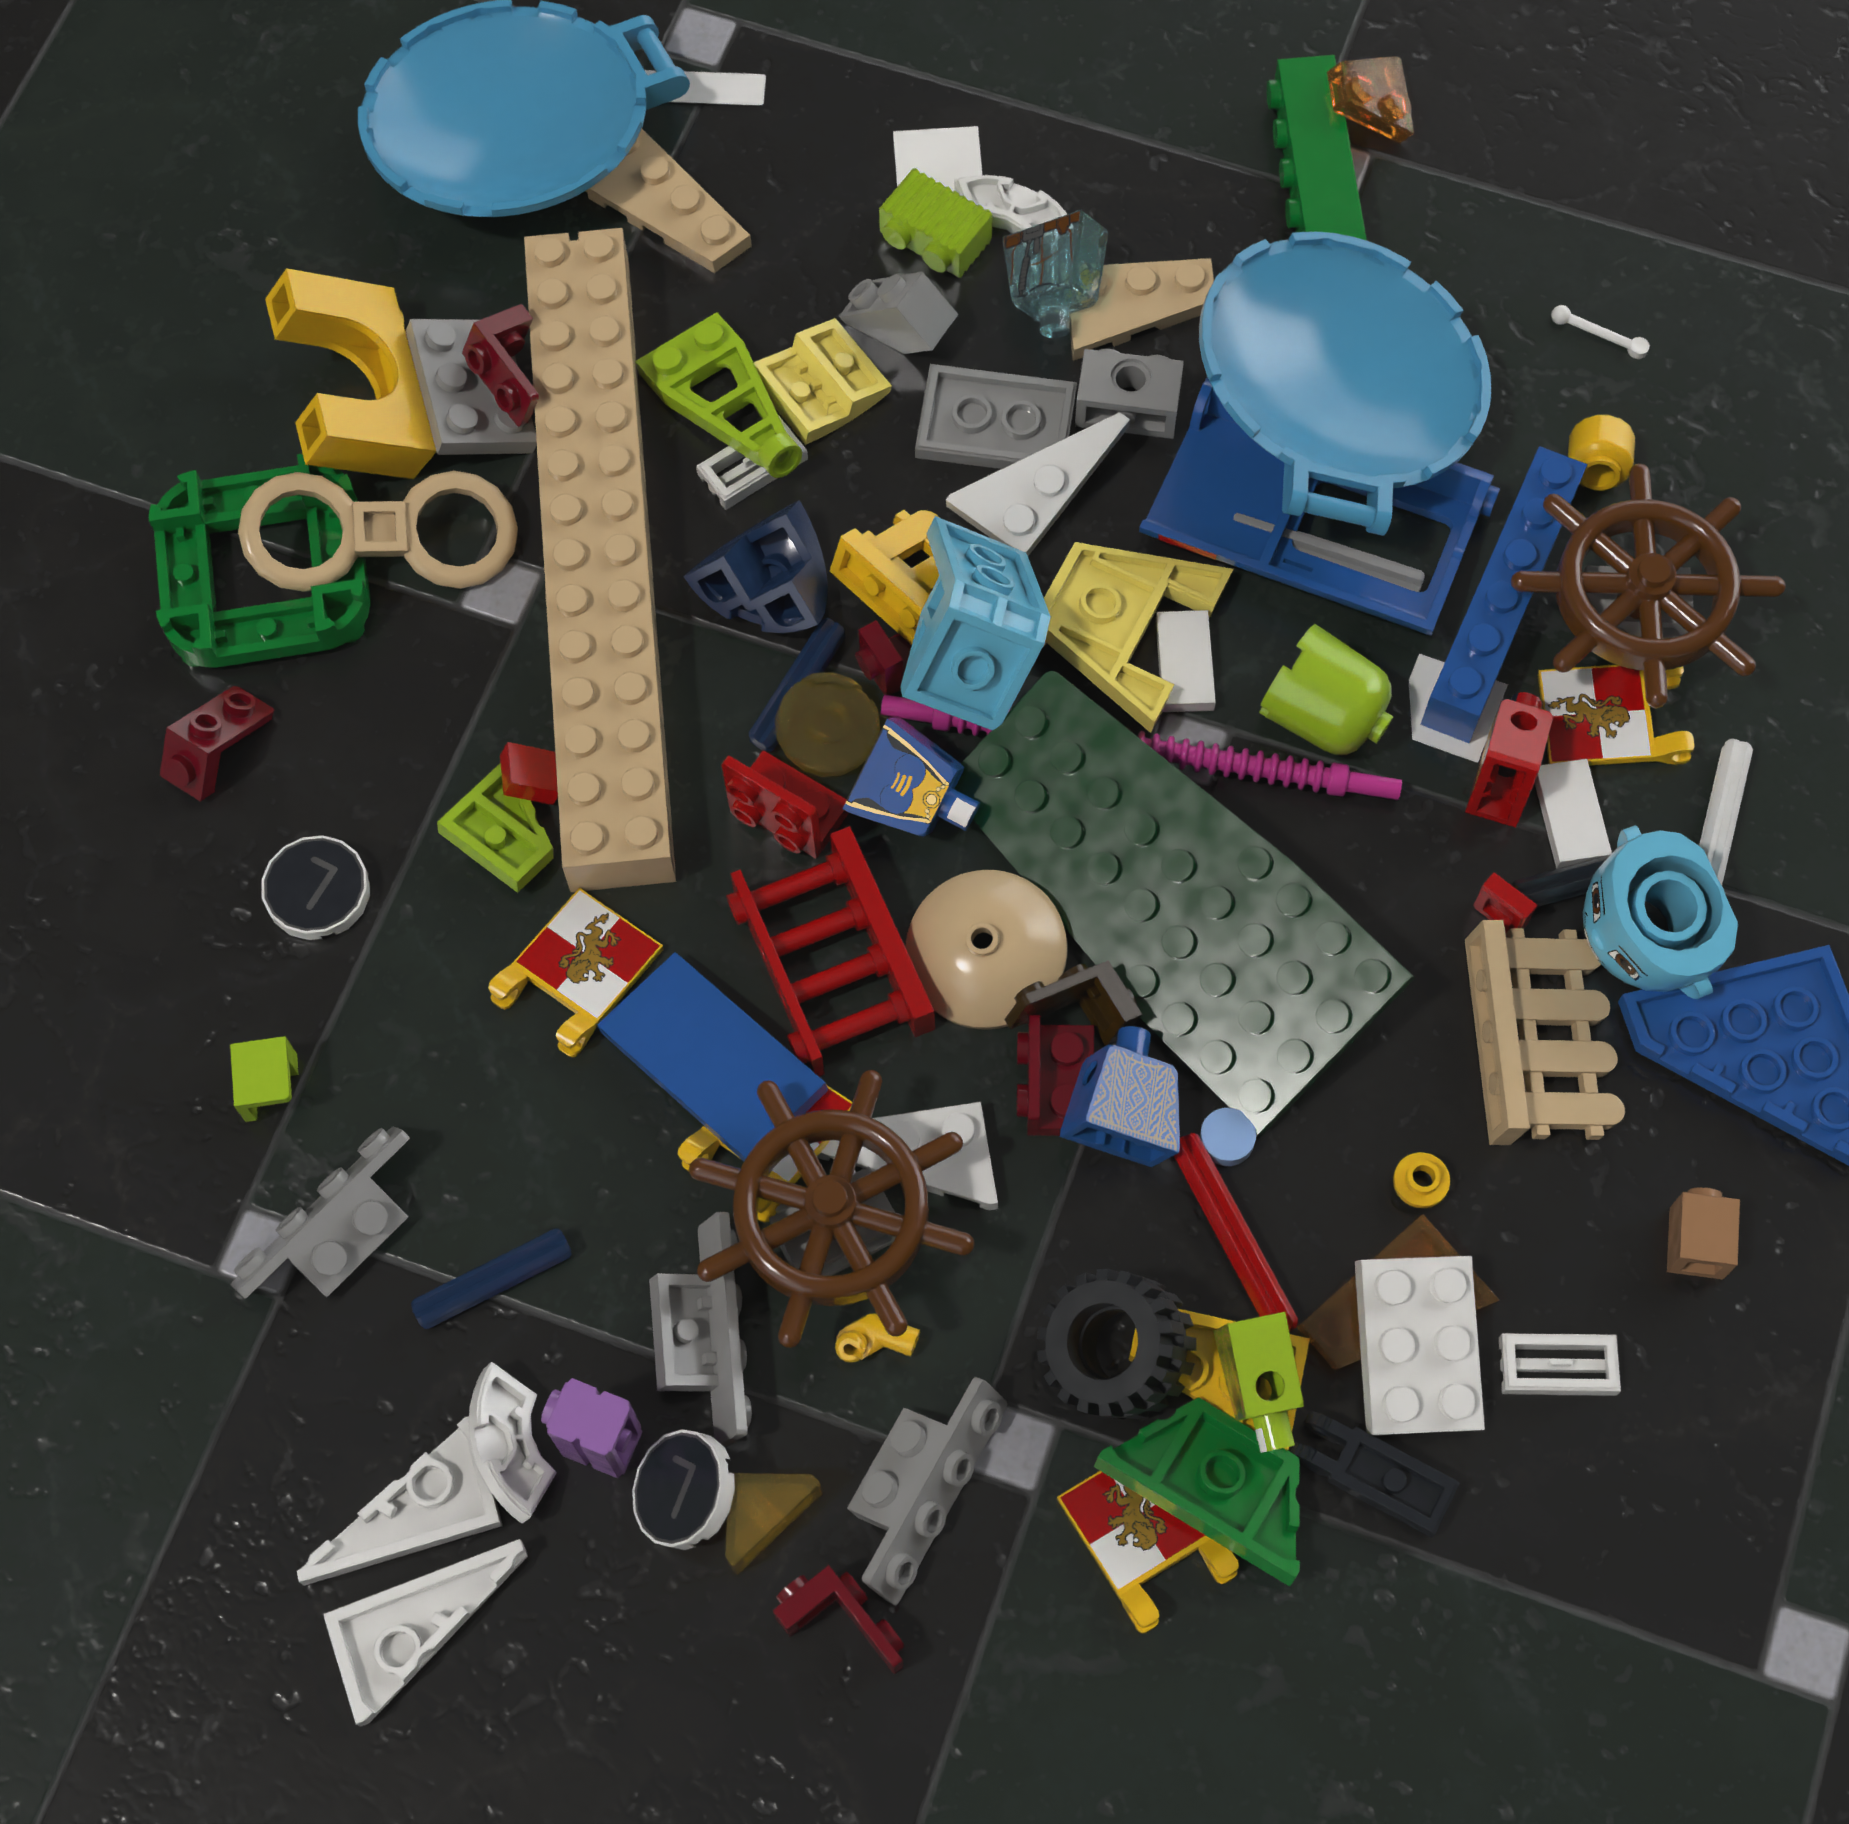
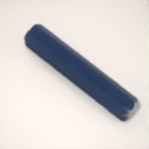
[749,618,845,752]
[411,1229,572,1329]

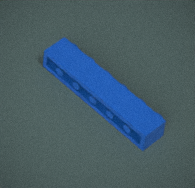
[1420,446,1587,743]

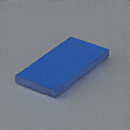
[597,952,828,1161]

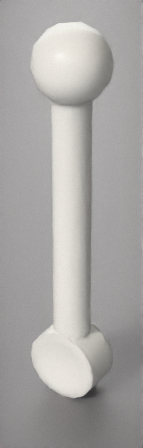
[1551,305,1650,359]

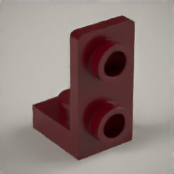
[462,304,539,427]

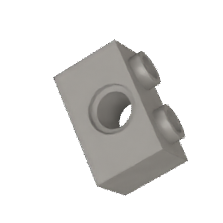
[1075,349,1184,439]

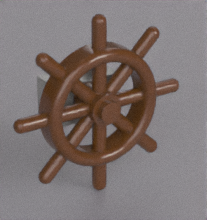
[1511,463,1786,708]
[689,1070,975,1348]

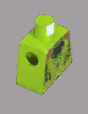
[1213,1312,1303,1453]

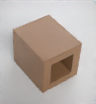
[1667,1188,1740,1280]

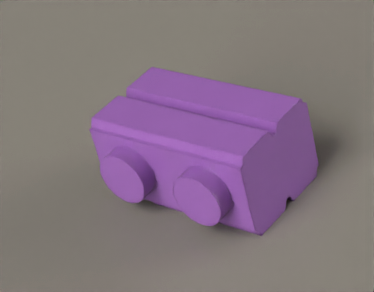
[541,1378,642,1478]

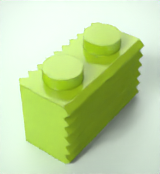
[879,168,993,278]

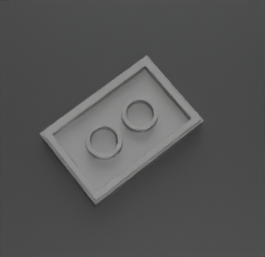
[915,364,1077,469]

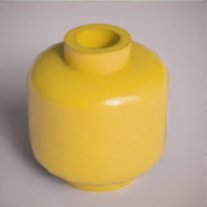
[1568,415,1635,490]

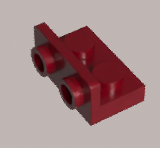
[1017,1015,1094,1136]

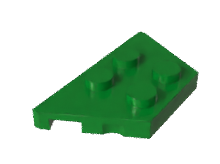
[1094,1397,1300,1587]

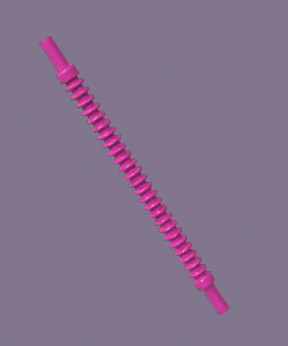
[881,694,1402,800]

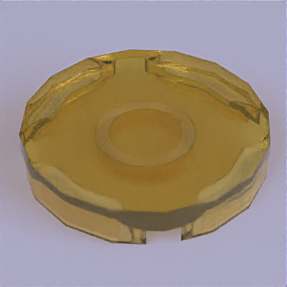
[775,672,880,777]

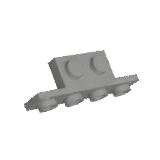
[230,1126,410,1298]
[649,1212,752,1446]
[847,1377,1007,1605]

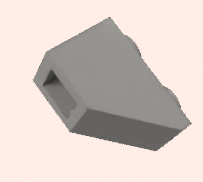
[839,272,958,354]

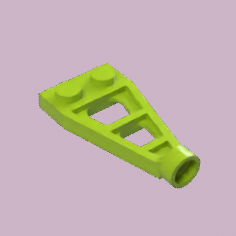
[635,312,803,478]

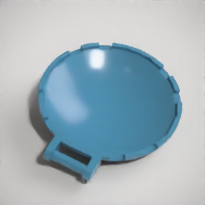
[358,0,690,217]
[1199,231,1491,536]

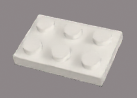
[1355,1256,1485,1435]

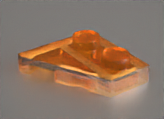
[1327,56,1414,143]

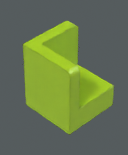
[230,1036,299,1122]

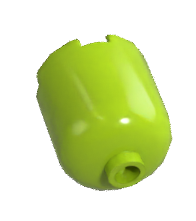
[1259,624,1393,755]

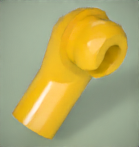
[835,1313,920,1363]

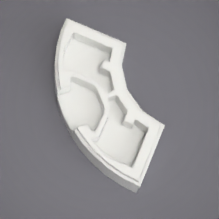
[954,175,1077,253]
[469,1362,557,1524]

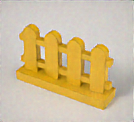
[830,510,1046,647]

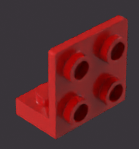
[721,750,849,859]

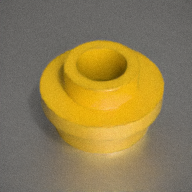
[1393,1152,1450,1208]

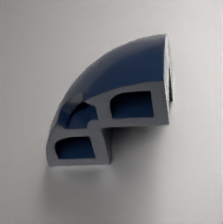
[684,500,828,633]

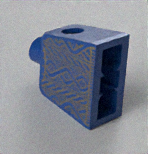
[1060,1026,1180,1167]

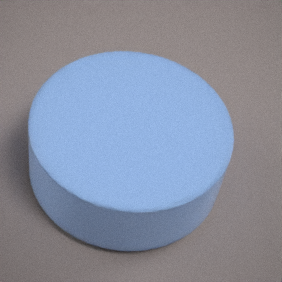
[1200,1108,1256,1166]

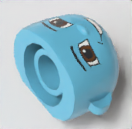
[1583,825,1738,999]

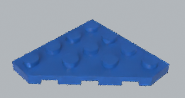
[1618,945,1849,1166]

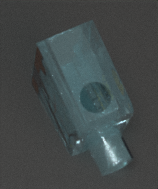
[1003,210,1108,338]

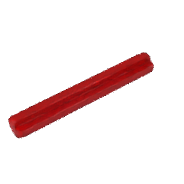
[1174,1133,1298,1332]

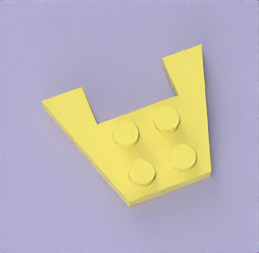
[1044,542,1233,733]

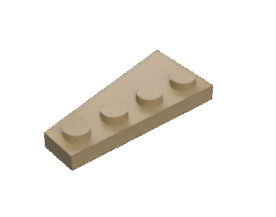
[585,129,751,273]

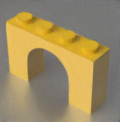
[265,268,436,479]

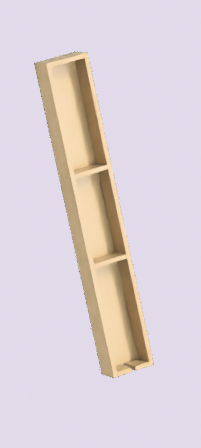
[524,228,676,892]

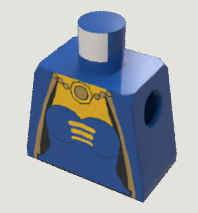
[843,717,980,836]

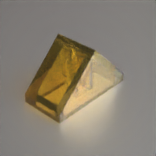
[725,1473,823,1575]

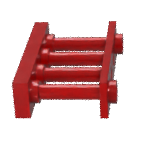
[726,826,935,1077]

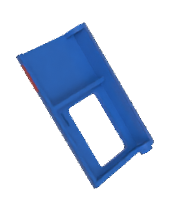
[1139,377,1500,636]

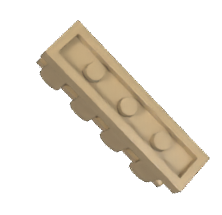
[1465,920,1625,1145]

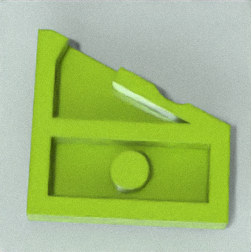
[437,763,553,893]

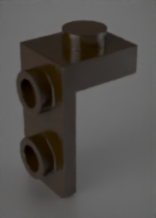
[1004,960,1142,1046]

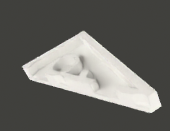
[946,412,1130,556]
[817,1102,998,1210]
[297,1416,503,1586]
[323,1539,528,1727]

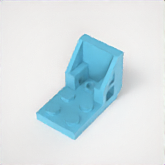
[900,516,1051,731]

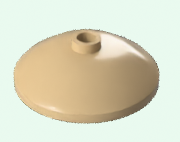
[906,870,1067,1030]

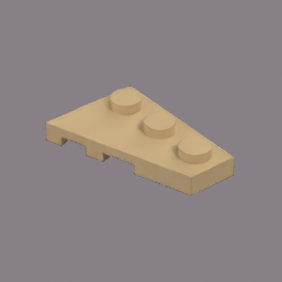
[1066,258,1214,361]

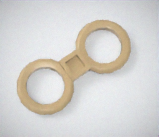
[238,471,518,592]

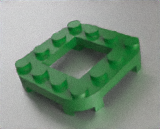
[149,454,370,668]

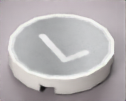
[262,835,370,940]
[632,1429,735,1550]

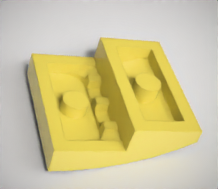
[753,318,892,445]

